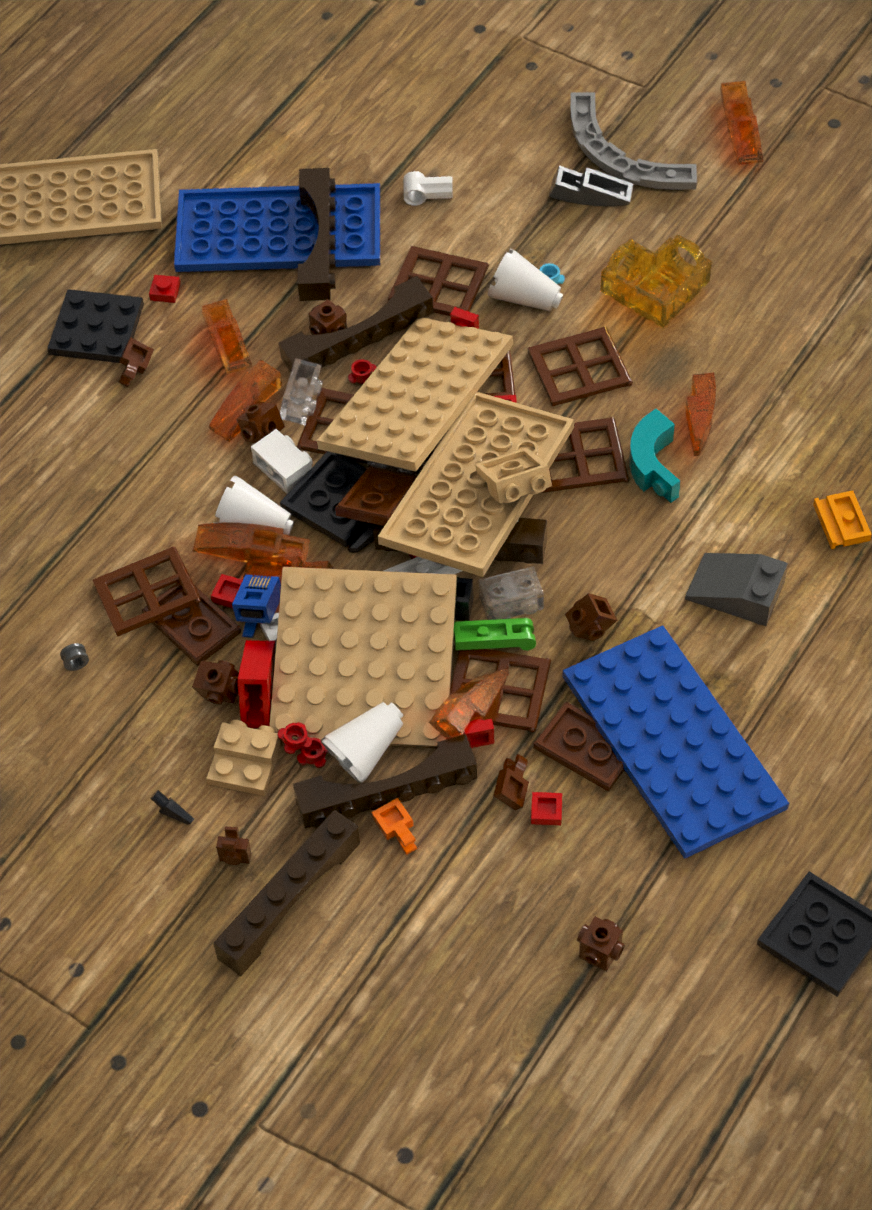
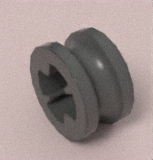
[60,643,89,671]

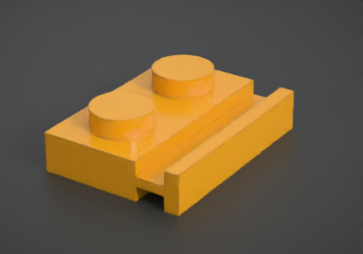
[813,491,872,549]

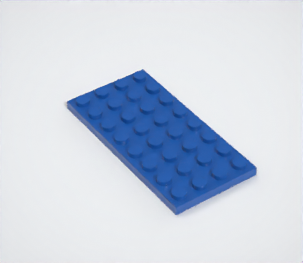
[174,183,380,272]
[562,625,789,859]

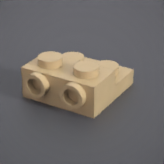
[475,447,552,503]
[206,720,281,796]

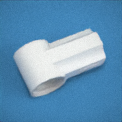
[403,171,453,206]

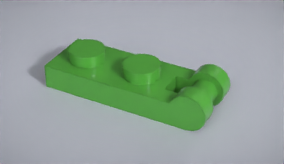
[454,618,536,651]

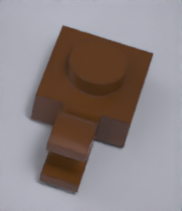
[118,337,154,387]
[493,754,529,810]
[216,826,251,865]

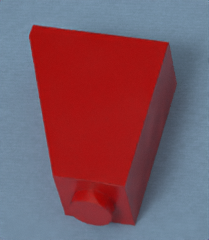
[238,640,275,728]

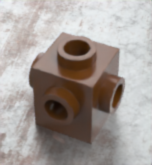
[308,299,347,335]
[236,401,285,443]
[565,593,618,641]
[192,660,239,705]
[577,916,625,971]

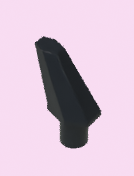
[348,523,375,553]
[150,790,194,825]

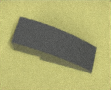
[549,166,633,206]

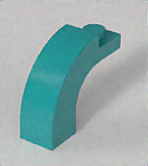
[629,408,680,503]

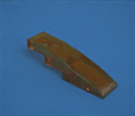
[720,81,764,165]

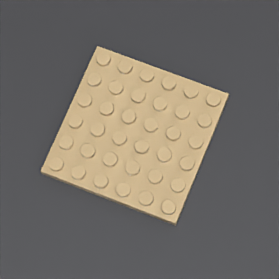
[270,567,457,748]

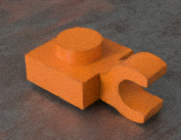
[371,798,417,855]

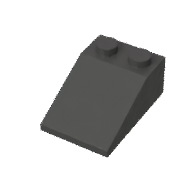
[685,553,788,626]

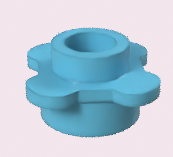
[539,263,565,284]

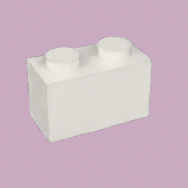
[251,429,313,494]

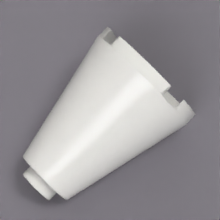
[488,248,563,311]
[213,476,294,540]
[320,702,404,783]

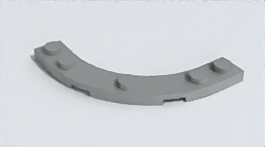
[570,92,697,190]

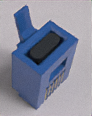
[232,574,281,638]

